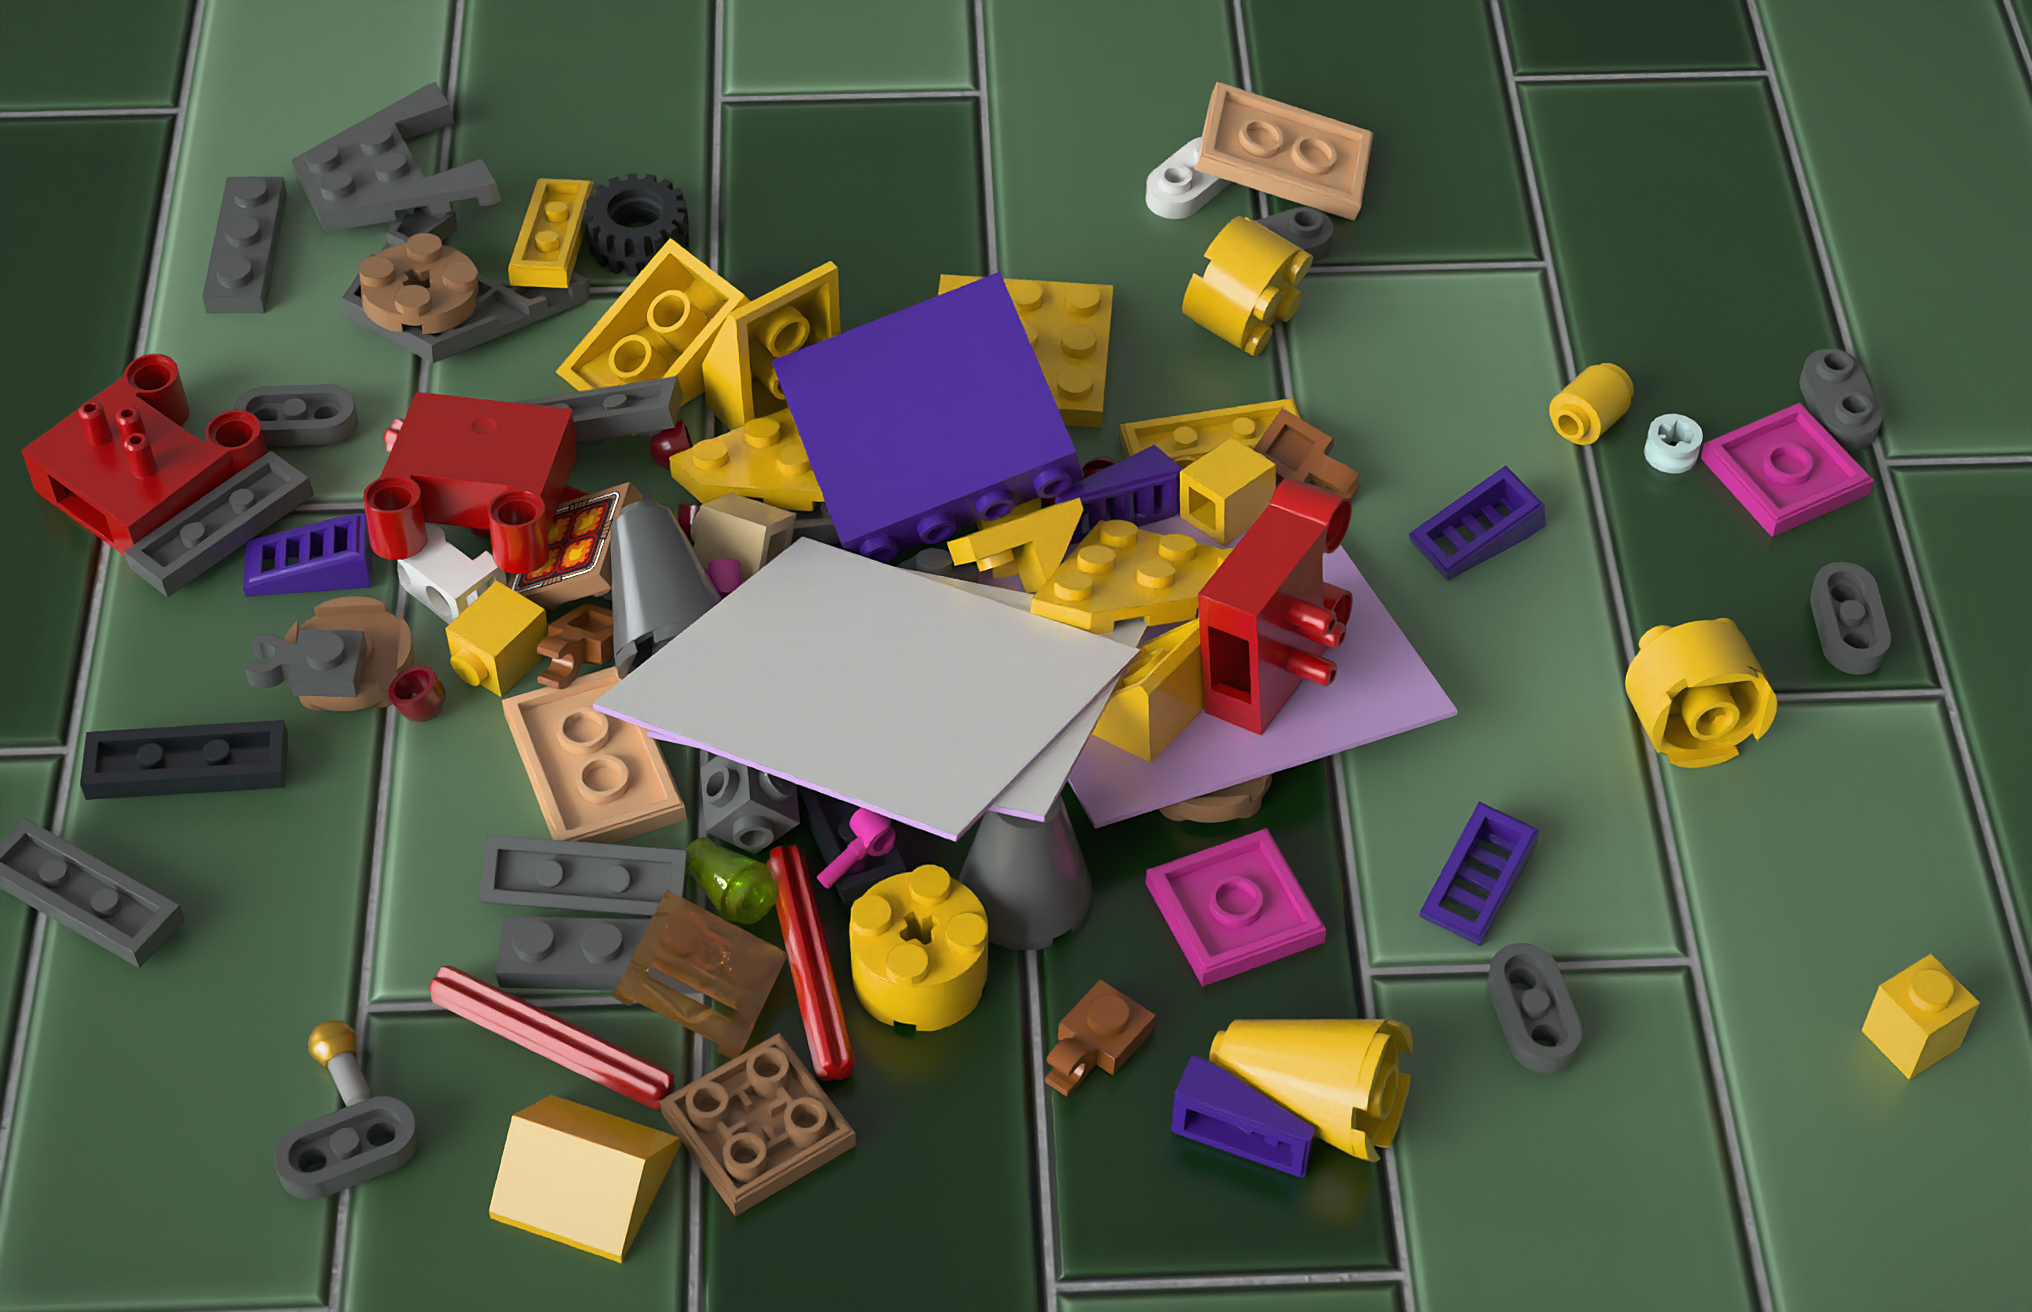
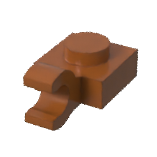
[1253,408,1360,500]
[537,602,614,690]
[1045,979,1156,1097]

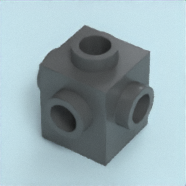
[701,755,800,855]

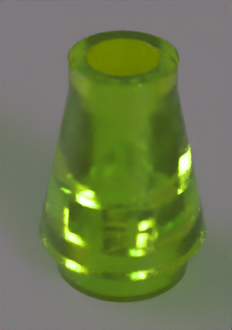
[686,837,778,924]

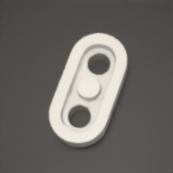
[1146,137,1232,219]

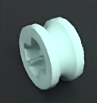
[1644,414,1703,474]

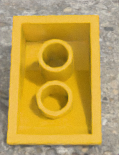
[556,238,751,437]
[702,261,841,431]

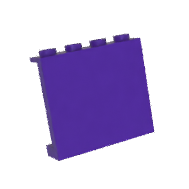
[772,272,1084,564]

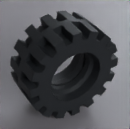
[585,173,690,277]

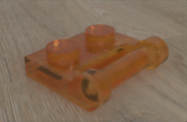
[612,890,788,1059]

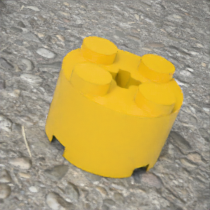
[1182,216,1313,357]
[1625,618,1777,768]
[850,865,988,1031]

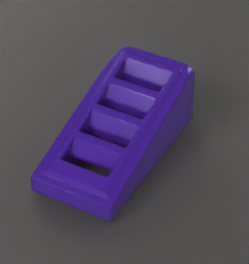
[1055,445,1181,545]
[1409,465,1546,580]
[243,513,372,596]
[1419,801,1540,946]
[1171,1054,1315,1178]

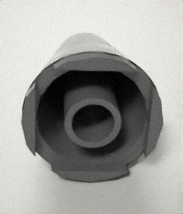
[610,500,723,680]
[959,794,1092,950]

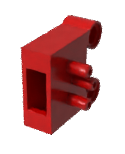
[21,354,267,556]
[363,392,577,574]
[1198,477,1353,735]

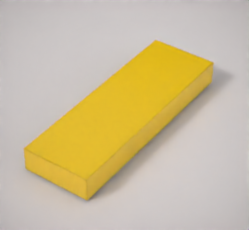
[508,178,595,288]
[1119,398,1301,460]

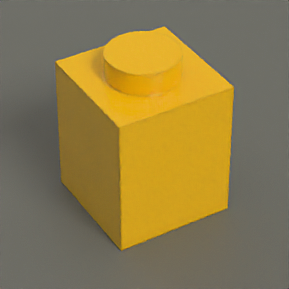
[1180,437,1276,546]
[445,581,548,698]
[1862,954,1980,1080]

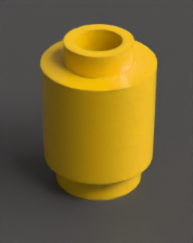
[1549,363,1634,445]

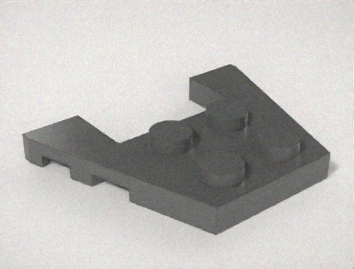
[291,82,502,232]
[342,206,590,363]

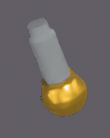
[308,1019,373,1107]

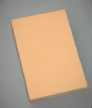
[1195,82,1373,221]
[502,666,687,844]

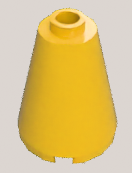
[1209,1019,1413,1163]

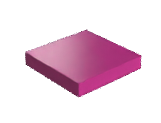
[1700,403,1874,537]
[1146,828,1326,987]

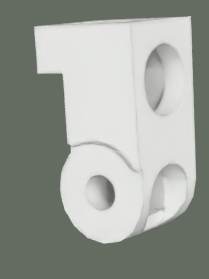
[397,523,507,624]

